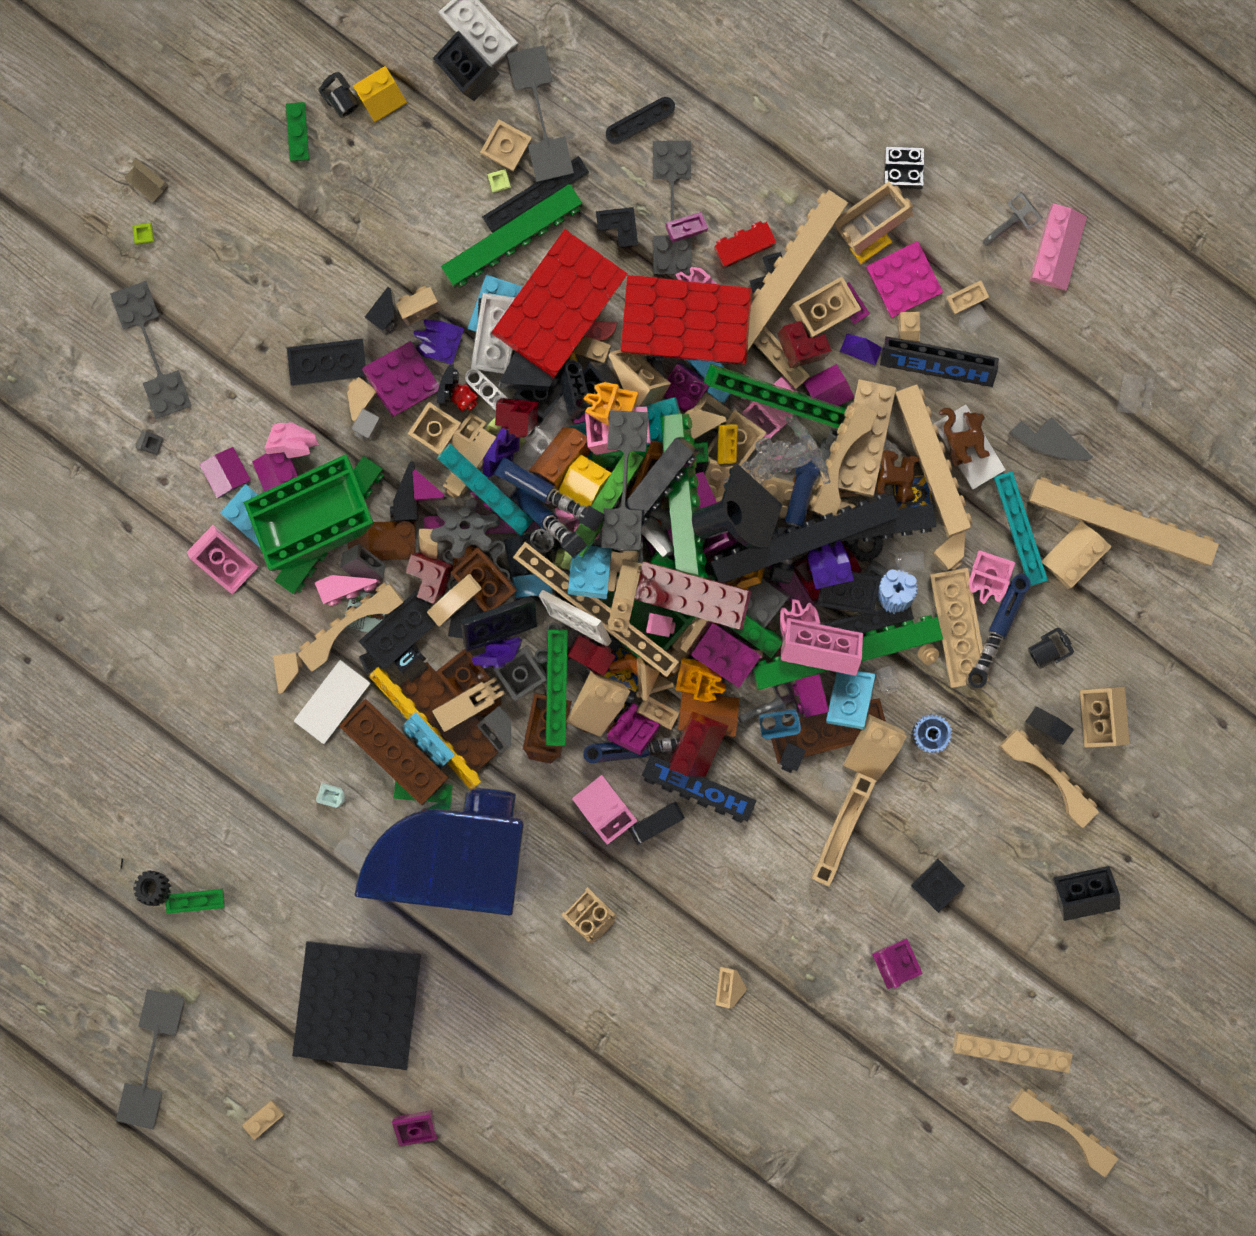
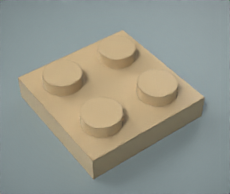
[480,119,532,172]

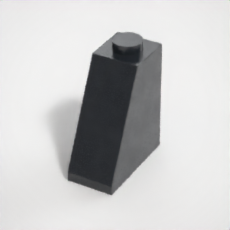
[498,352,559,392]
[1025,706,1074,745]

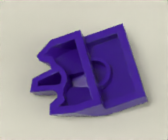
[414,320,465,364]
[482,428,520,478]
[807,540,854,589]
[472,637,523,668]

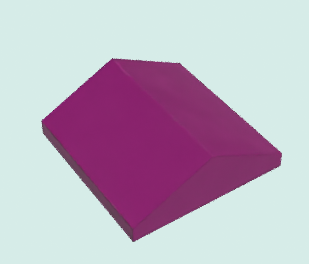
[803,364,854,406]
[199,447,251,498]

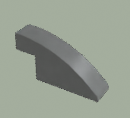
[1009,417,1093,462]

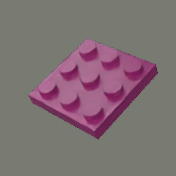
[866,241,943,318]

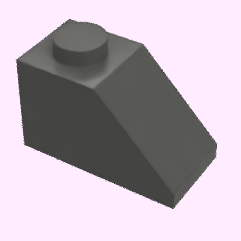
[340,544,385,580]
[476,706,511,754]

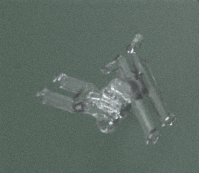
[723,414,831,486]

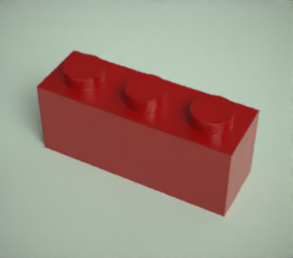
[714,221,776,269]

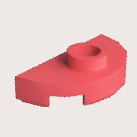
[585,322,617,341]

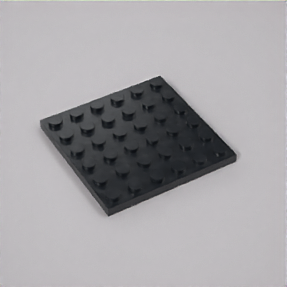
[292,941,421,1070]

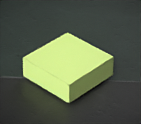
[487,169,511,193]

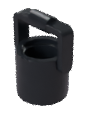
[318,72,360,118]
[530,527,561,553]
[1028,628,1074,669]

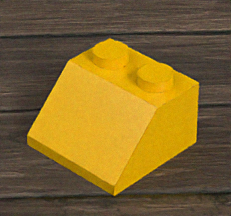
[353,66,407,123]
[558,455,612,506]

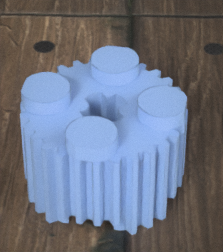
[877,569,918,614]
[912,714,952,753]

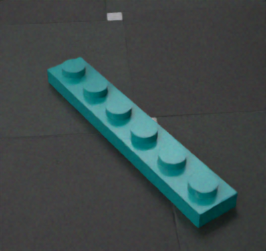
[437,443,533,535]
[993,471,1048,586]

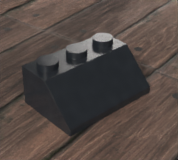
[1053,866,1120,921]

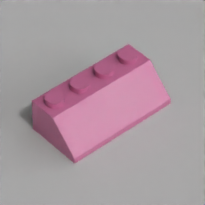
[1029,203,1087,291]
[780,618,863,676]

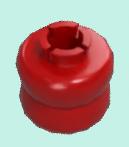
[450,384,479,412]

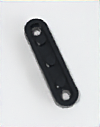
[606,97,675,145]

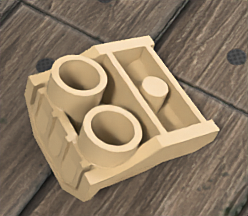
[561,887,617,943]

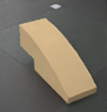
[427,574,482,627]

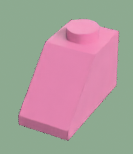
[646,613,675,637]

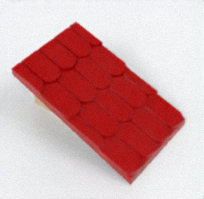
[491,229,628,378]
[621,275,752,365]

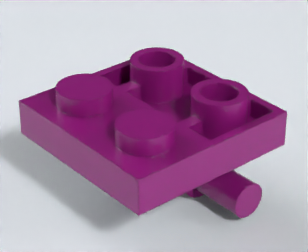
[663,362,710,413]
[607,704,660,755]
[871,938,923,989]

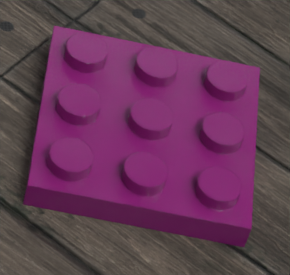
[362,341,439,418]

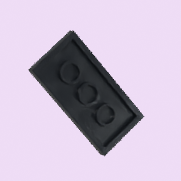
[286,338,366,386]
[358,591,436,670]
[461,595,537,652]

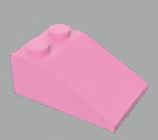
[187,525,258,594]

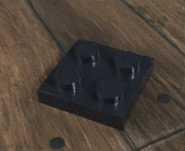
[910,858,965,913]

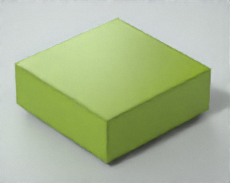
[132,223,155,245]

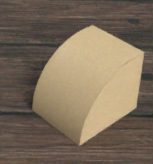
[418,529,438,559]

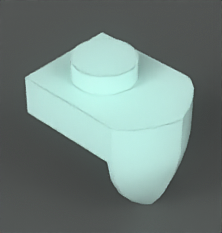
[316,783,345,808]

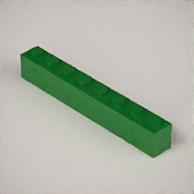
[441,184,583,288]
[704,364,847,428]
[274,456,384,595]
[649,551,783,658]

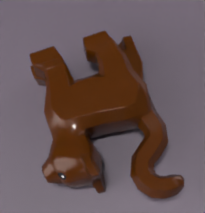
[939,408,990,467]
[877,450,919,504]

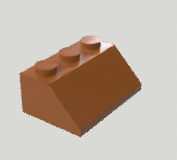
[528,427,591,491]
[678,692,739,737]

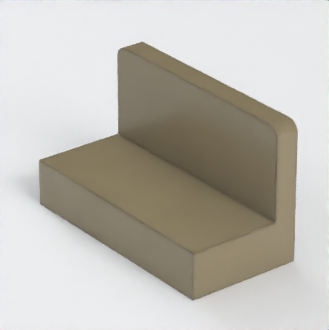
[125,158,168,202]

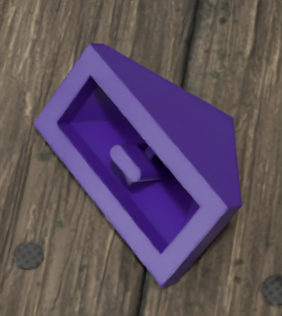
[840,334,882,366]

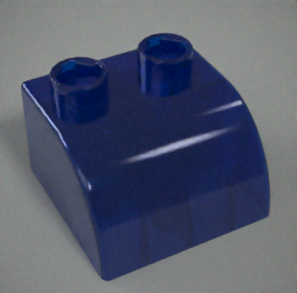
[354,788,529,916]

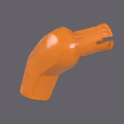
[609,654,638,677]

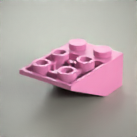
[741,376,797,443]
[585,407,651,455]
[315,575,381,607]
[572,775,637,845]

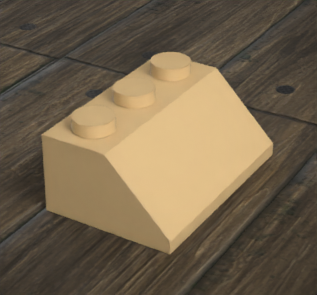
[1042,521,1111,589]
[1080,687,1130,747]

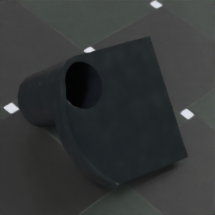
[691,463,783,549]

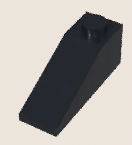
[390,462,419,521]

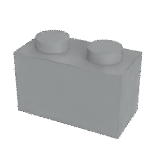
[352,408,383,442]

